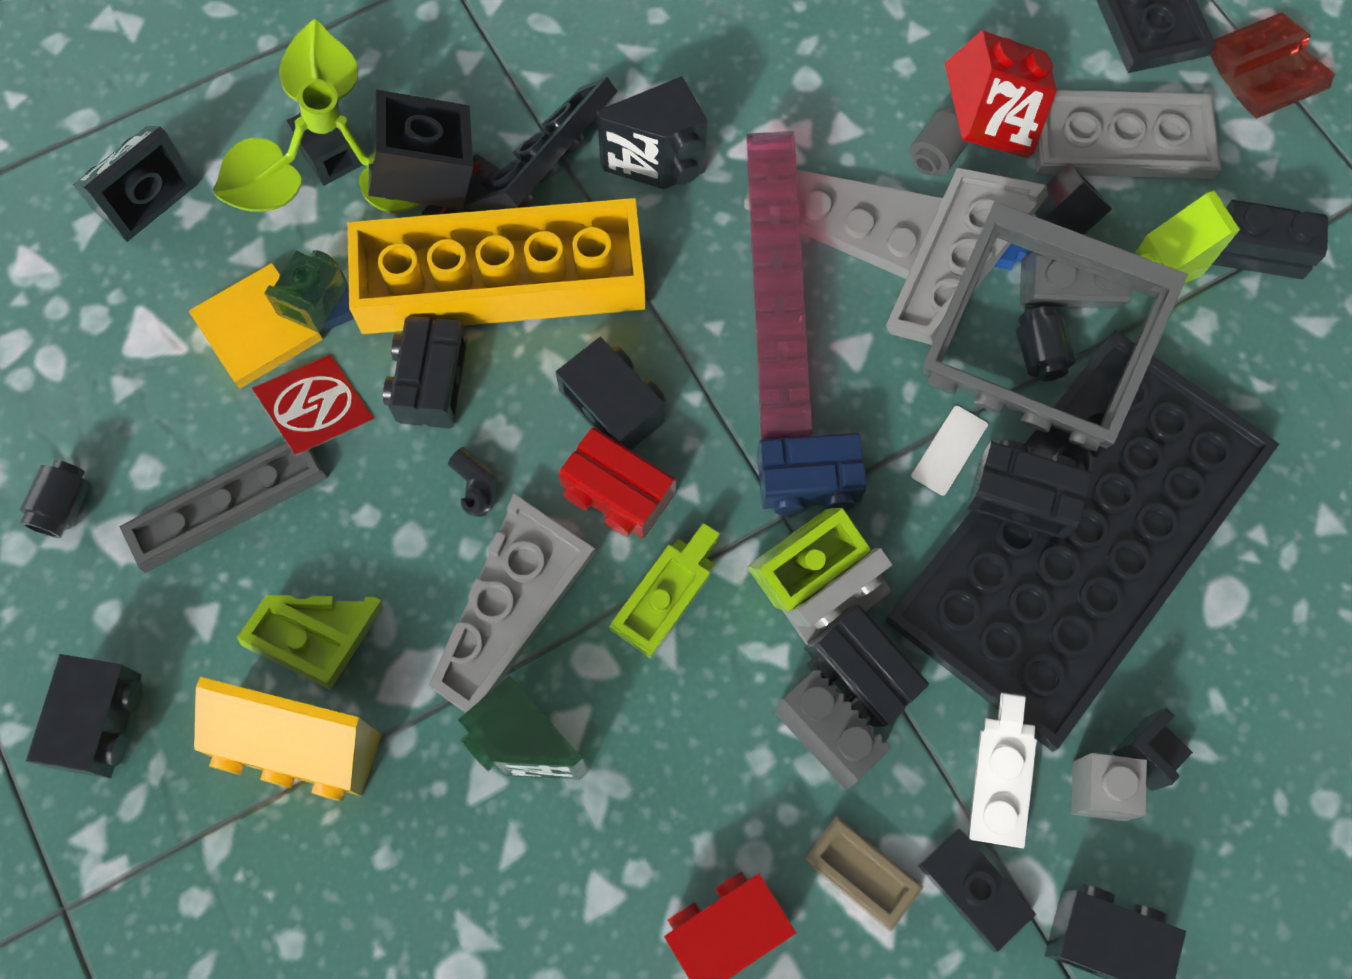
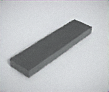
[119,441,327,573]

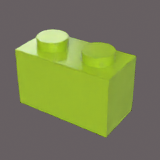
[746,508,872,612]

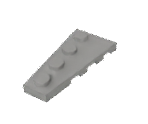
[429,493,596,719]

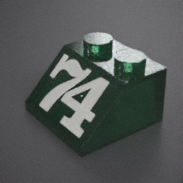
[458,675,588,780]

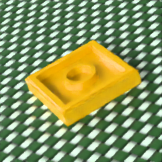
[189,263,323,389]

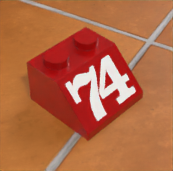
[945,30,1057,158]

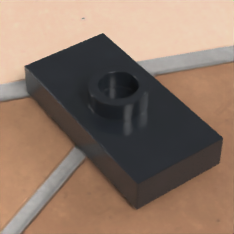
[918,828,1036,952]

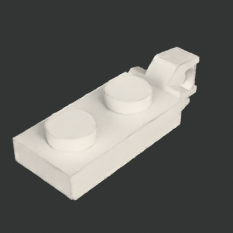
[968,693,1036,848]

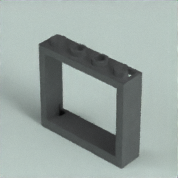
[922,201,1188,452]

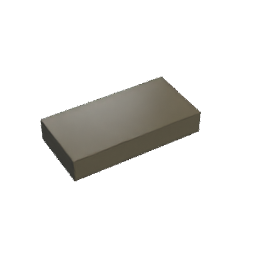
[803,816,924,931]

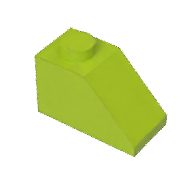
[1134,190,1240,284]

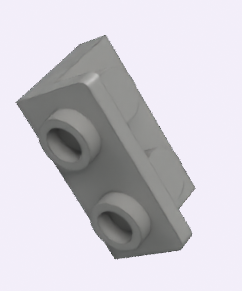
[782,548,892,645]

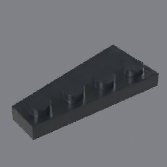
[454,77,618,213]

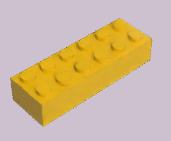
[347,198,645,334]

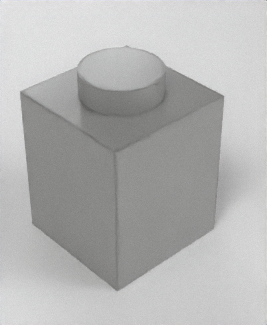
[1071,753,1147,822]

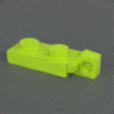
[609,523,720,659]

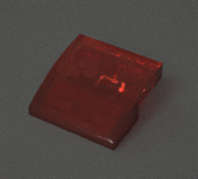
[1210,12,1335,119]

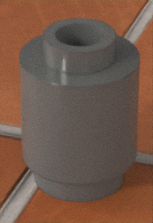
[910,107,969,176]

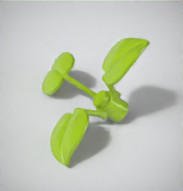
[213,19,422,213]

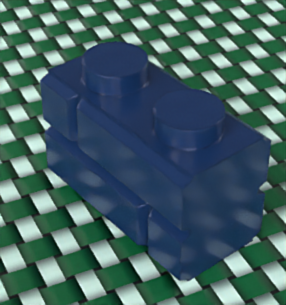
[757,433,866,515]

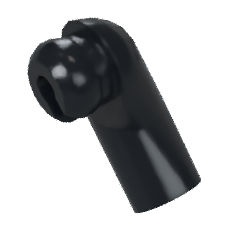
[448,447,497,517]

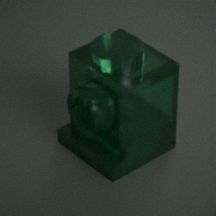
[264,250,347,333]

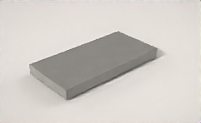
[1035,90,1221,179]

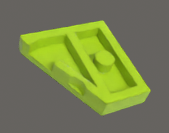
[237,595,383,690]

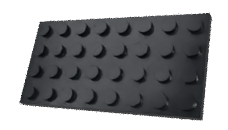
[885,330,1279,752]

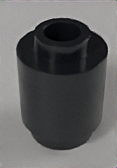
[1016,306,1076,382]
[20,460,91,538]

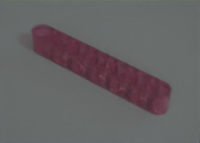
[746,131,812,440]

